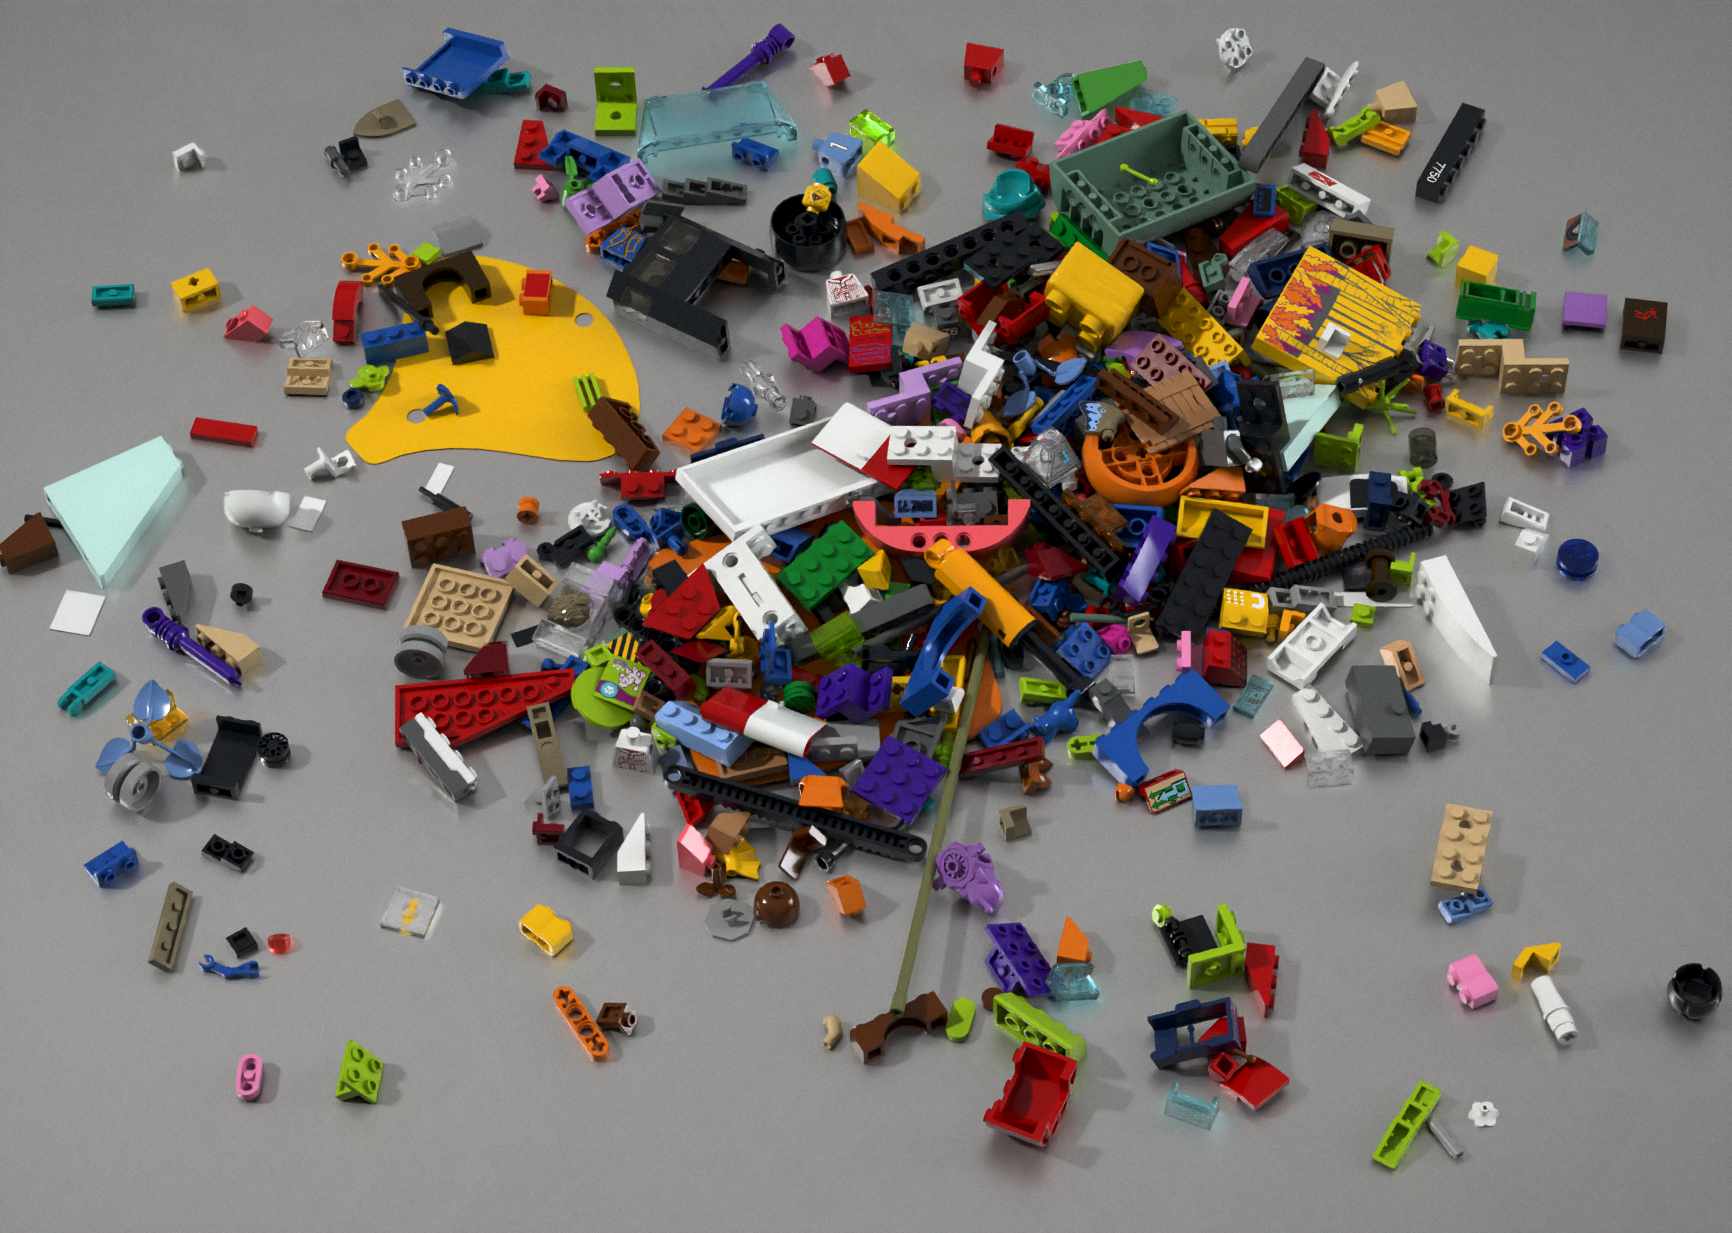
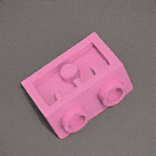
[1226,277,1261,329]

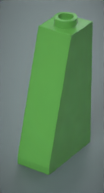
[1071,60,1147,118]

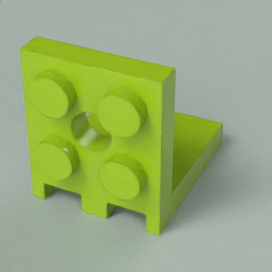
[594,67,638,136]
[1186,903,1246,989]

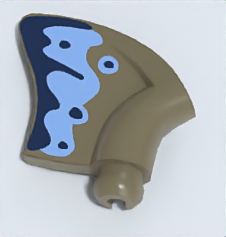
[1079,401,1126,442]

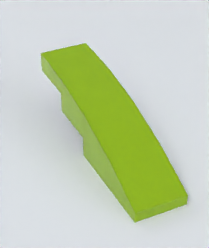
[1372,1080,1442,1170]

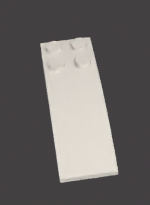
[1415,555,1498,684]

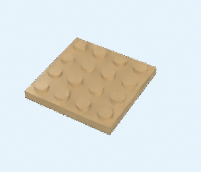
[403,563,516,652]

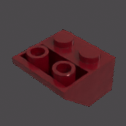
[463,641,510,678]

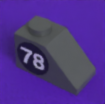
[933,307,973,340]

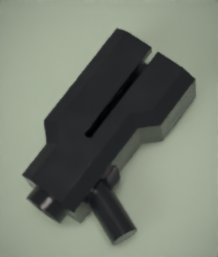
[861,633,921,677]

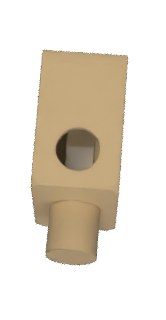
[1366,81,1417,124]
[902,322,950,361]

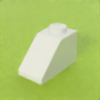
[1512,528,1549,569]

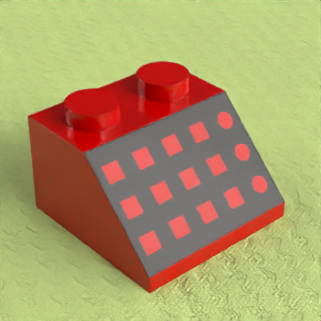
[1202,629,1247,688]

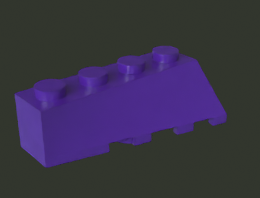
[1112,515,1178,608]

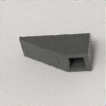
[157,560,194,626]

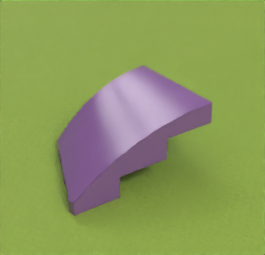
[1104,331,1184,371]

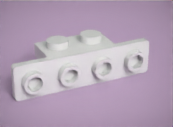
[1308,60,1359,122]

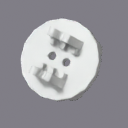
[1216,28,1252,68]
[568,500,612,539]

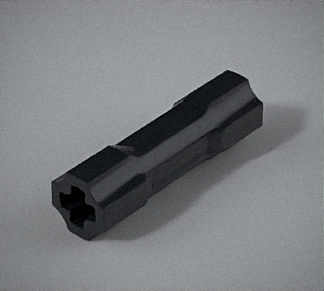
[1335,356,1400,396]

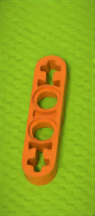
[585,207,642,254]
[553,986,610,1062]

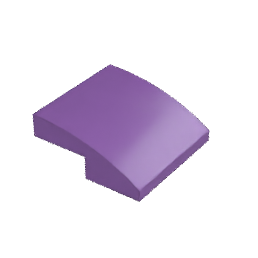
[1563,291,1607,329]

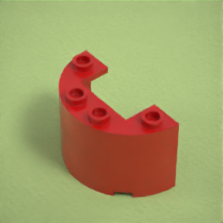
[956,282,1050,348]
[983,1041,1078,1147]

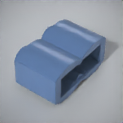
[1615,609,1667,658]

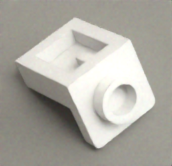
[172,142,207,171]

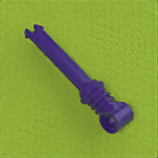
[701,23,796,103]
[142,607,242,687]

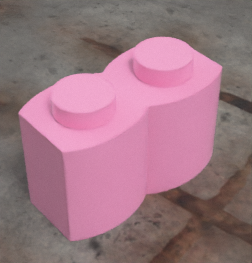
[1447,954,1499,1009]

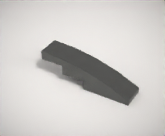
[661,177,747,205]

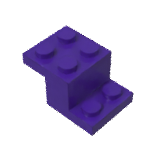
[816,663,893,724]

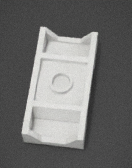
[1267,603,1357,690]

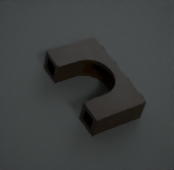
[394,250,492,322]

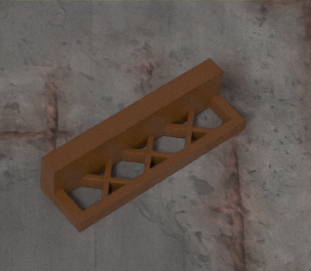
[1096,368,1179,436]

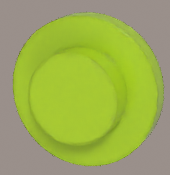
[1152,903,1172,927]

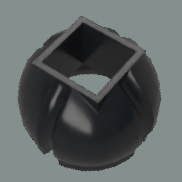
[1667,963,1723,1021]

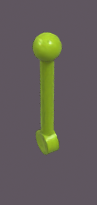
[1120,164,1158,186]

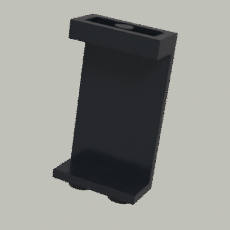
[191,715,263,801]

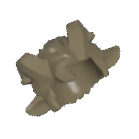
[547,585,591,631]

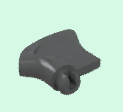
[846,491,902,525]

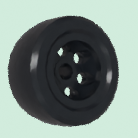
[769,194,848,271]

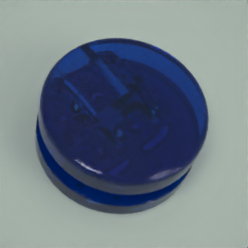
[1556,539,1599,581]

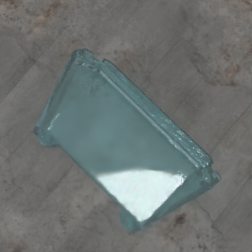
[637,81,797,164]

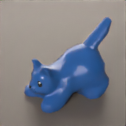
[1029,689,1080,745]

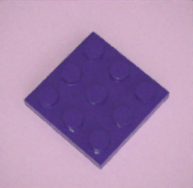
[852,735,947,826]

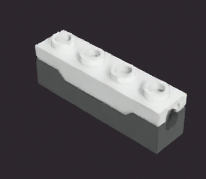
[399,713,478,803]

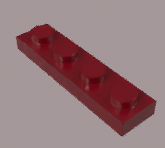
[958,736,1045,779]

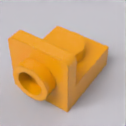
[1277,610,1306,644]

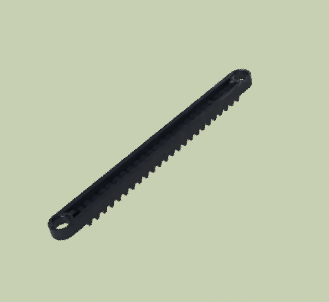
[663,764,927,862]

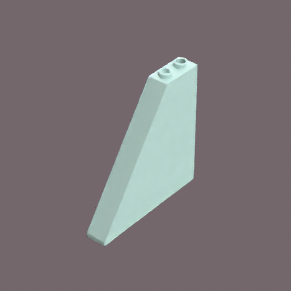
[1195,383,1341,472]
[44,436,184,589]

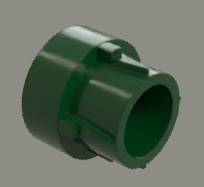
[681,502,720,540]

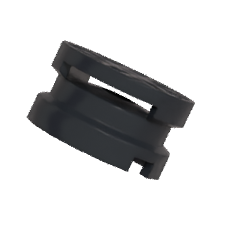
[257,732,291,768]

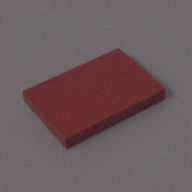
[322,560,400,610]

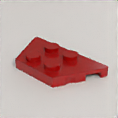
[642,563,720,641]

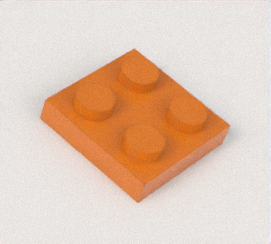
[662,407,722,454]

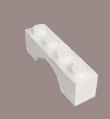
[838,571,883,614]

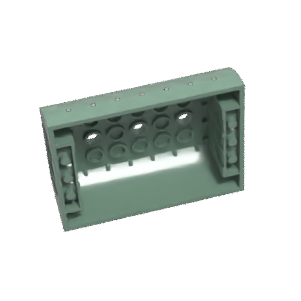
[1050,109,1257,256]

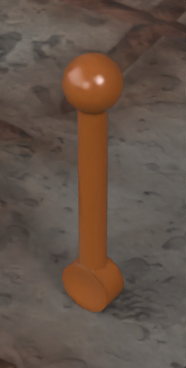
[1213,1035,1256,1064]

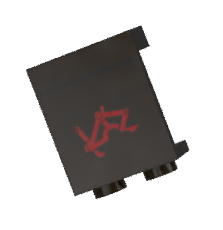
[1619,298,1668,354]

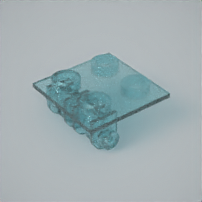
[1130,88,1178,117]
[872,290,915,335]

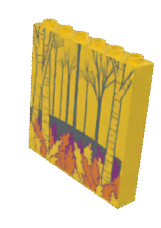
[1251,245,1422,409]

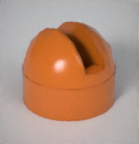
[1114,783,1134,802]

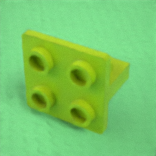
[335,1040,383,1103]

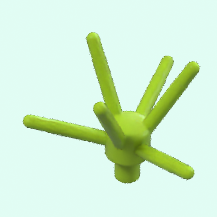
[1366,378,1417,435]

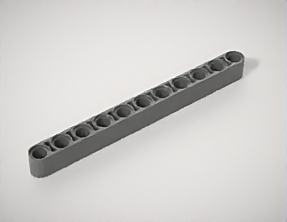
[1238,57,1325,174]

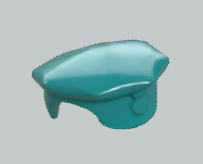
[982,168,1046,221]

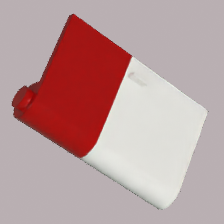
[811,402,927,491]
[699,686,827,758]

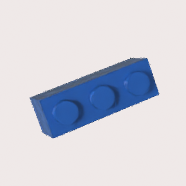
[360,321,429,365]

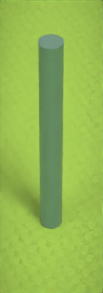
[1070,613,1157,625]

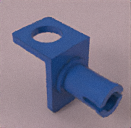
[643,522,689,556]

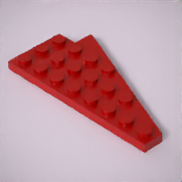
[395,668,575,764]

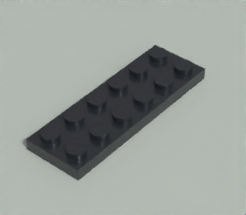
[1155,508,1253,645]

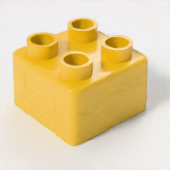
[1044,242,1144,352]

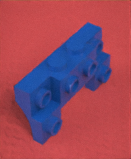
[539,129,631,182]

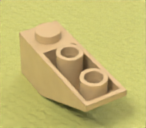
[195,624,262,675]

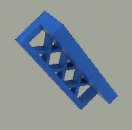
[1031,374,1105,446]

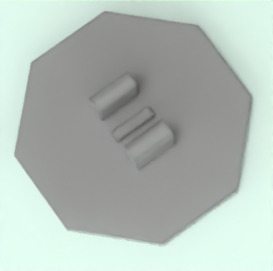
[704,898,755,942]

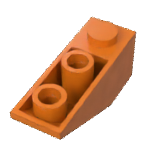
[1178,466,1246,502]

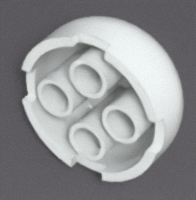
[224,490,290,533]

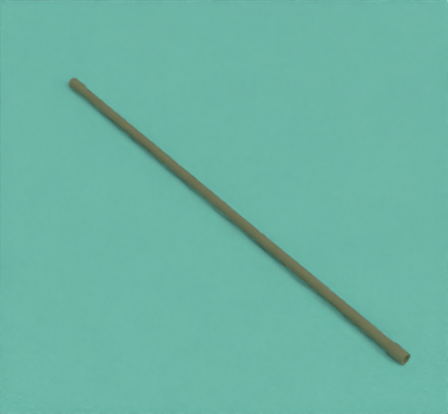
[889,541,1015,1017]

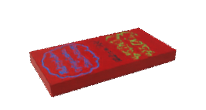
[849,313,892,373]

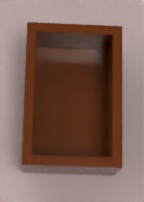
[401,506,476,568]

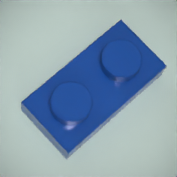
[567,766,594,811]

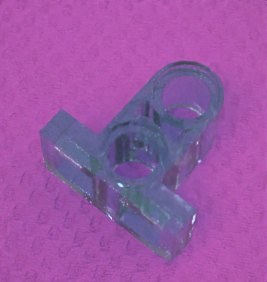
[1032,73,1075,119]

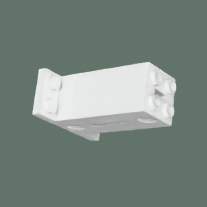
[687,523,808,649]

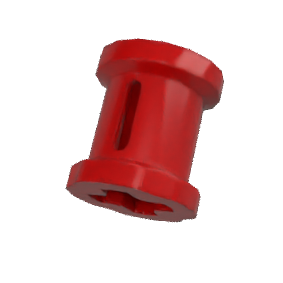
[1423,383,1445,412]

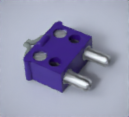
[1412,339,1457,382]

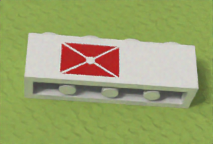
[1285,163,1371,218]

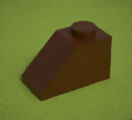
[977,290,1024,328]

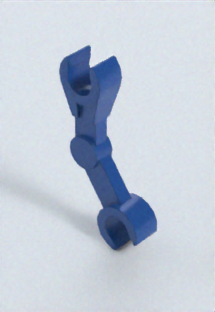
[199,955,259,979]

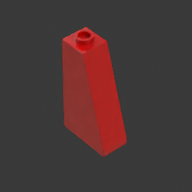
[1219,201,1289,264]

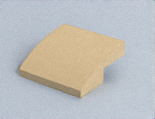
[284,357,332,395]

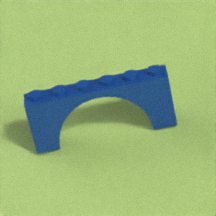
[899,586,987,718]
[1092,669,1231,789]

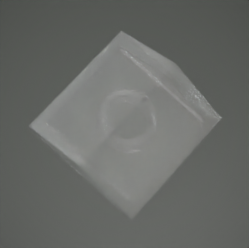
[1301,210,1343,249]

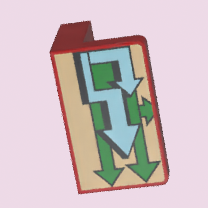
[1135,769,1192,813]

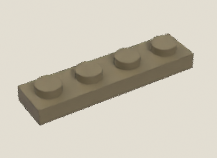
[148,881,193,973]

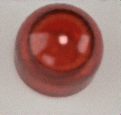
[267,933,291,955]

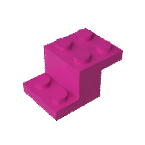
[780,316,849,374]

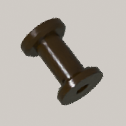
[1364,548,1397,602]

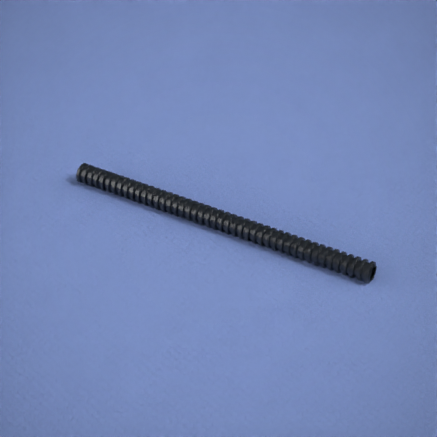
[1151,519,1434,638]

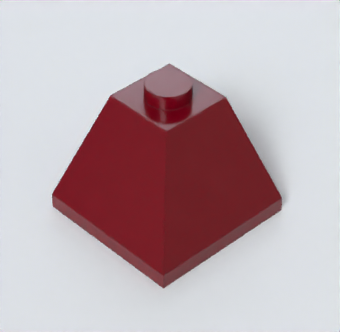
[1025,542,1090,581]

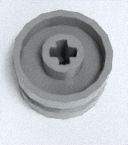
[394,624,448,679]
[104,753,162,812]

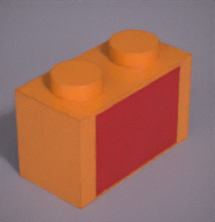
[519,270,553,315]

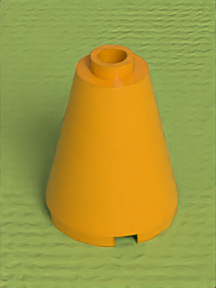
[971,409,1014,451]

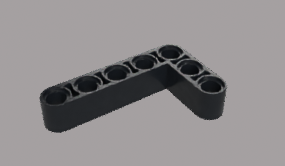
[613,606,700,705]

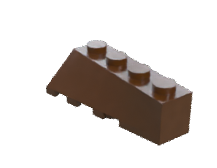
[587,396,660,473]

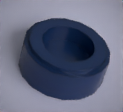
[342,388,364,409]

